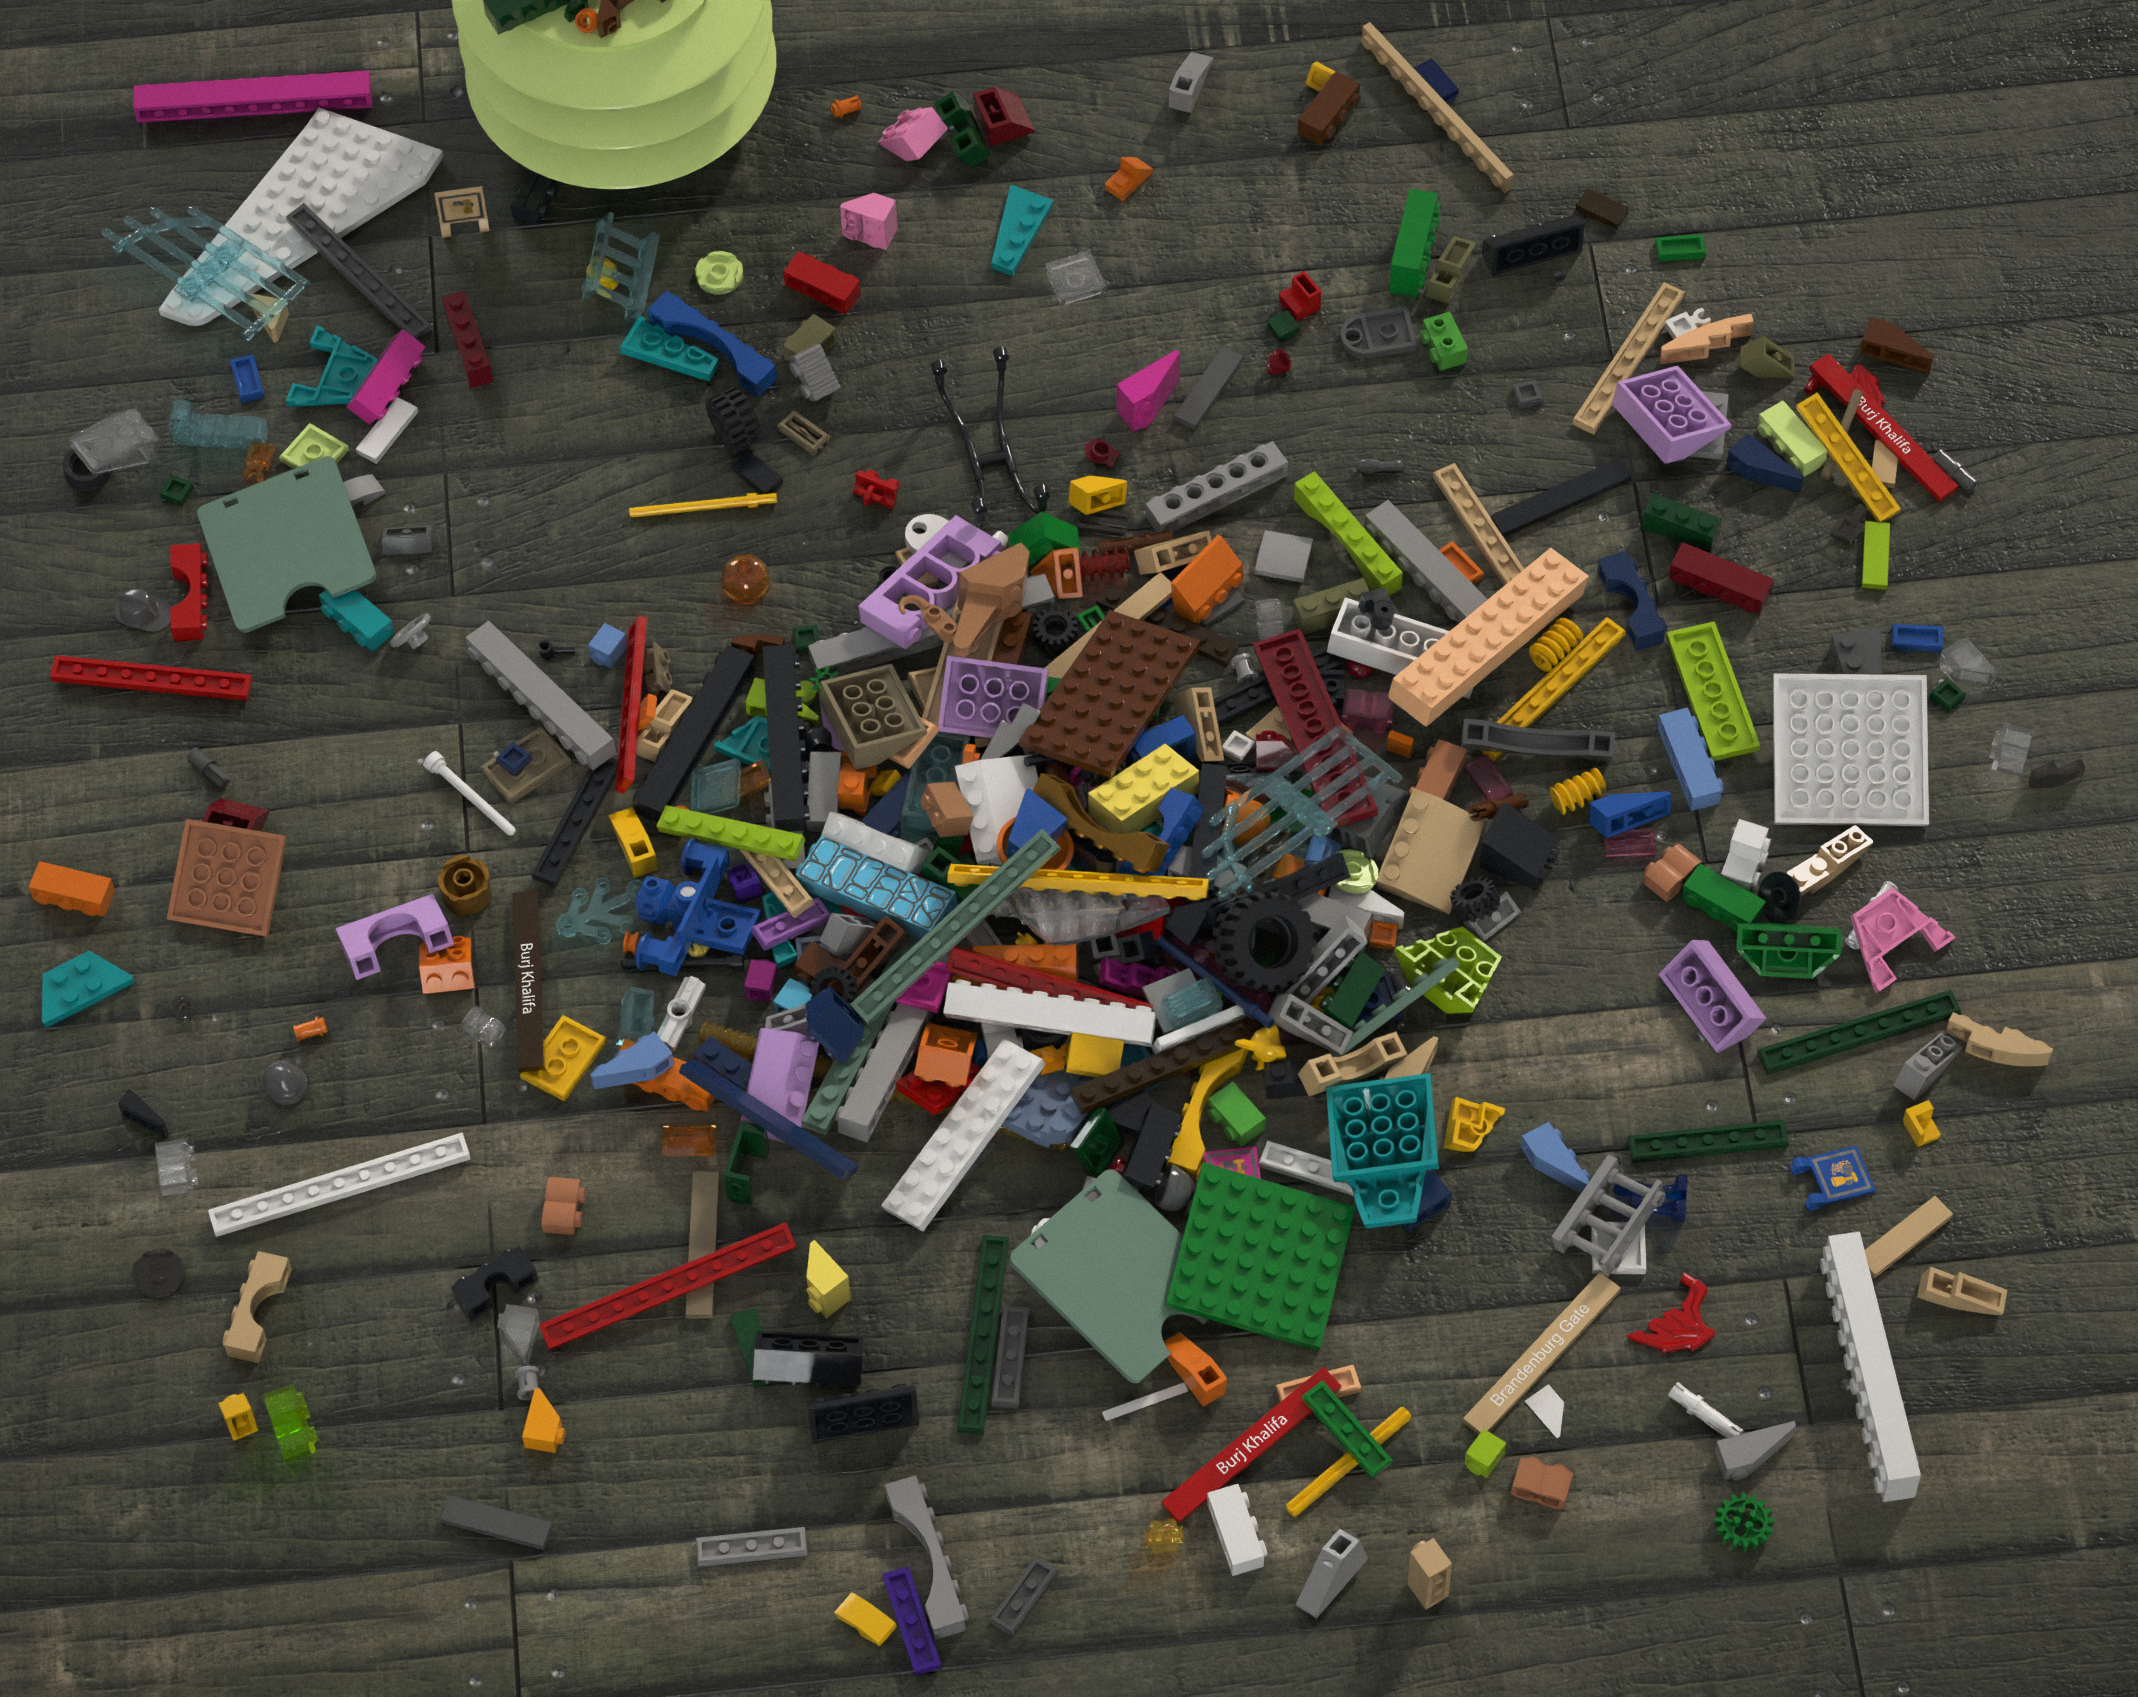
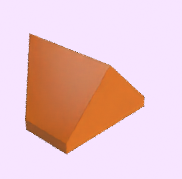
[1029,547,1083,599]

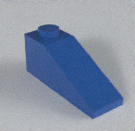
[1590,791,1671,838]

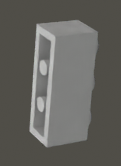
[805,752,842,832]

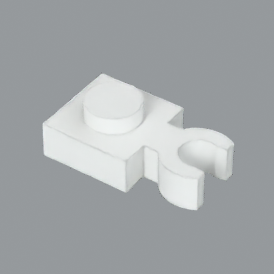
[1665,308,1711,339]

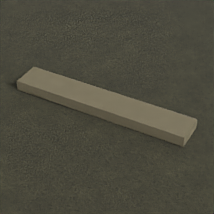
[686,1171,720,1319]

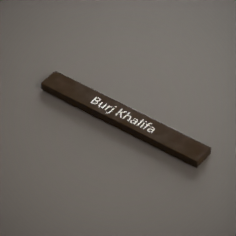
[512,890,545,1073]

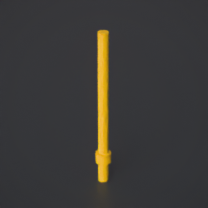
[629,493,777,518]

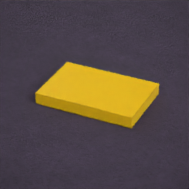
[520,1015,607,1102]

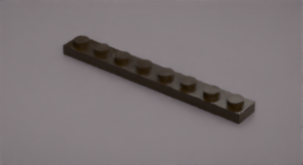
[1070,1017,1264,1114]

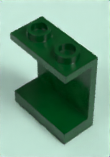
[723,1120,770,1205]

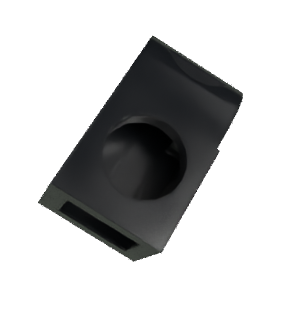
[1358,587,1395,630]

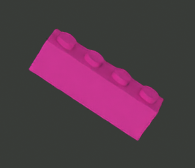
[347,329,426,425]

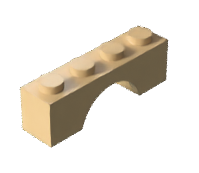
[1298,1032,1407,1096]
[223,1251,292,1363]

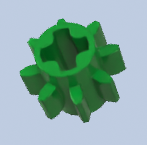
[809,666,838,696]

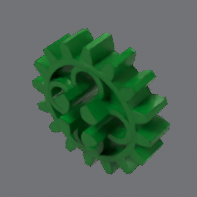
[1714,1492,1774,1552]

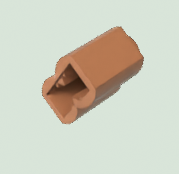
[1643,843,1702,902]
[542,1177,586,1235]
[1511,1457,1573,1509]

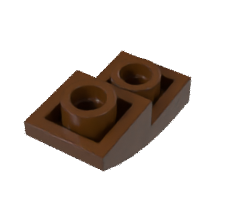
[731,634,785,661]

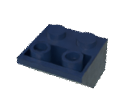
[805,986,865,1064]

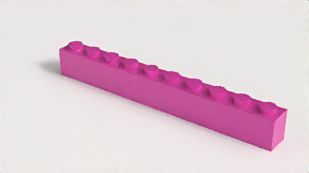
[133,71,372,123]

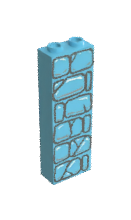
[795,836,958,940]

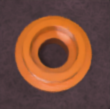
[575,8,598,33]

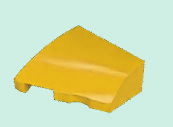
[1443,1097,1505,1152]

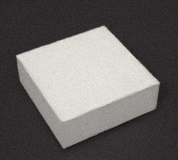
[1222,730,1255,763]

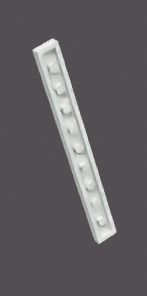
[208,1133,471,1237]

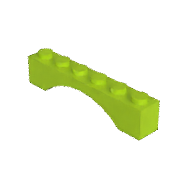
[1294,471,1403,596]

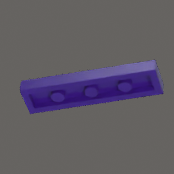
[882,1566,941,1676]

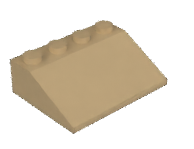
[1376,788,1487,915]

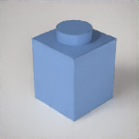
[588,623,627,668]

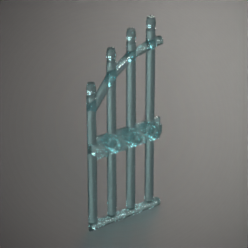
[101,206,310,341]
[1201,725,1402,900]

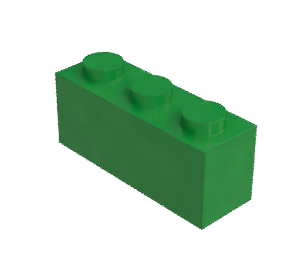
[1682,864,1766,932]

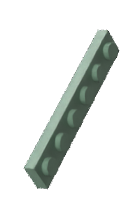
[1328,957,1461,1057]

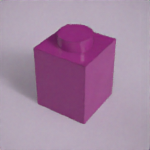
[744,959,778,1003]

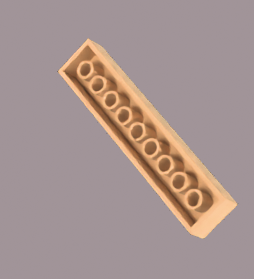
[1388,548,1589,727]

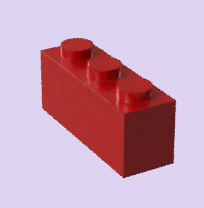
[783,251,861,315]

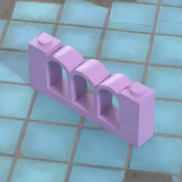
[858,515,1002,649]

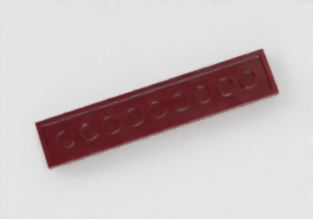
[1253,629,1378,830]

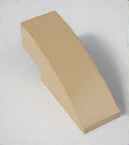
[636,689,692,762]
[1917,1267,2007,1315]

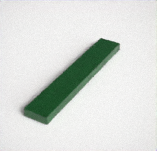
[1627,1120,1789,1163]

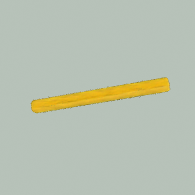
[1286,1407,1411,1517]

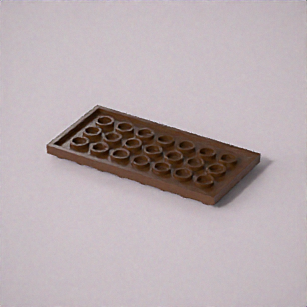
[1019,610,1200,779]

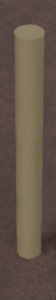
[1820,389,1863,480]

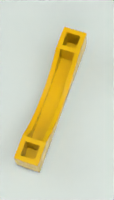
[1166,1048,1249,1182]

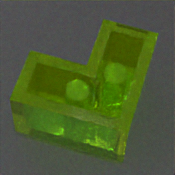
[262,1384,319,1463]

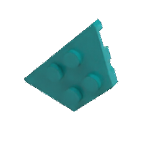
[713,715,802,774]
[42,951,135,1028]

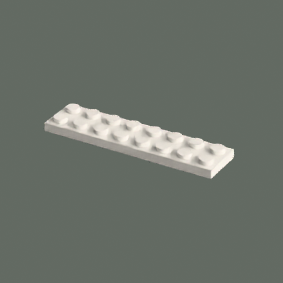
[881,1039,1046,1232]

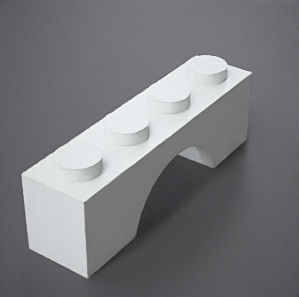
[821,812,928,874]

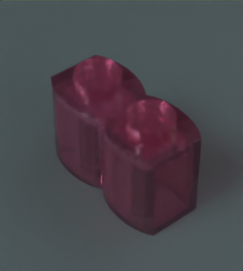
[1342,689,1395,733]

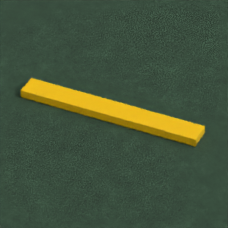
[1481,617,1626,761]

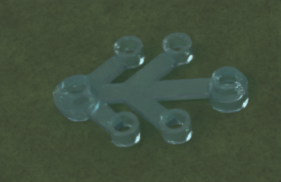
[555,877,643,944]

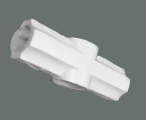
[657,976,706,1052]

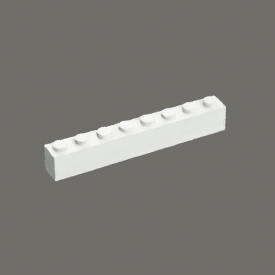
[944,980,1157,1047]

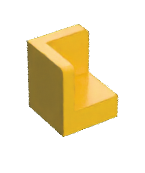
[1903,1100,1941,1147]

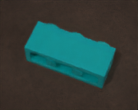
[319,589,395,652]

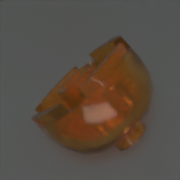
[721,554,771,604]

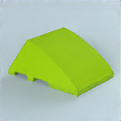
[1394,926,1502,1014]

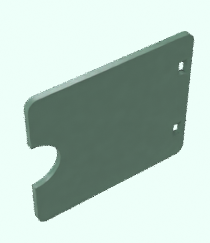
[197,456,377,633]
[1009,1170,1210,1383]

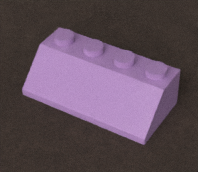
[1659,940,1767,1053]
[740,1028,819,1143]

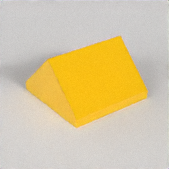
[1066,1032,1124,1078]

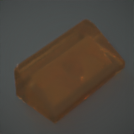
[662,1125,716,1156]

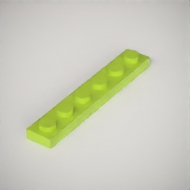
[656,805,805,861]

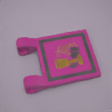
[1205,1147,1261,1179]

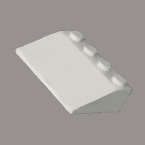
[955,755,1038,866]

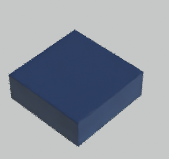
[496,742,532,776]

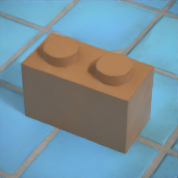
[921,781,974,837]

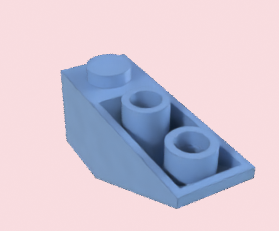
[590,1031,675,1089]
[1520,1122,1591,1194]

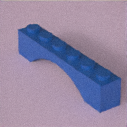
[647,291,777,398]

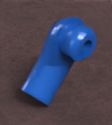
[973,1040,988,1066]

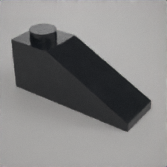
[1263,1059,1327,1099]

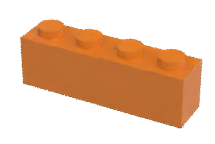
[618,1039,716,1112]

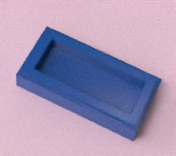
[230,354,265,403]
[1892,624,1943,652]

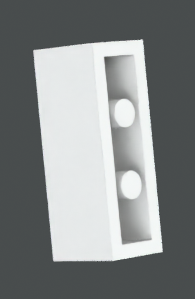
[1207,1484,1267,1576]

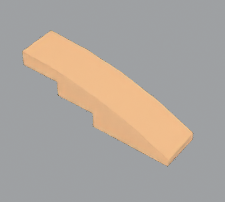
[1660,314,1753,364]

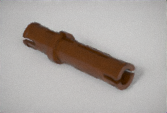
[1098,530,1173,558]
[1468,793,1529,821]

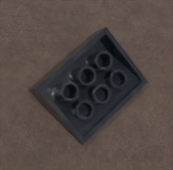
[806,1384,919,1443]

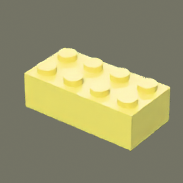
[1088,744,1199,834]

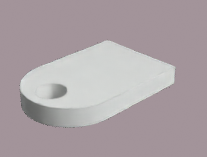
[905,514,970,568]

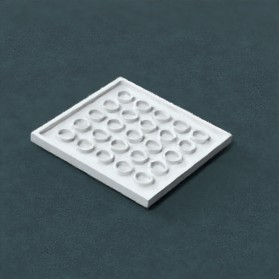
[1773,674,1929,826]

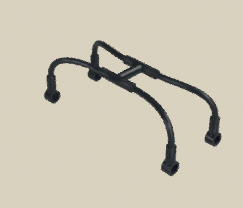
[931,346,1050,528]

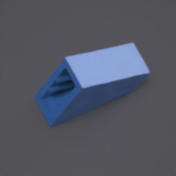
[1005,788,1067,858]

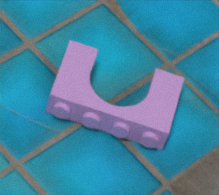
[336,894,454,980]

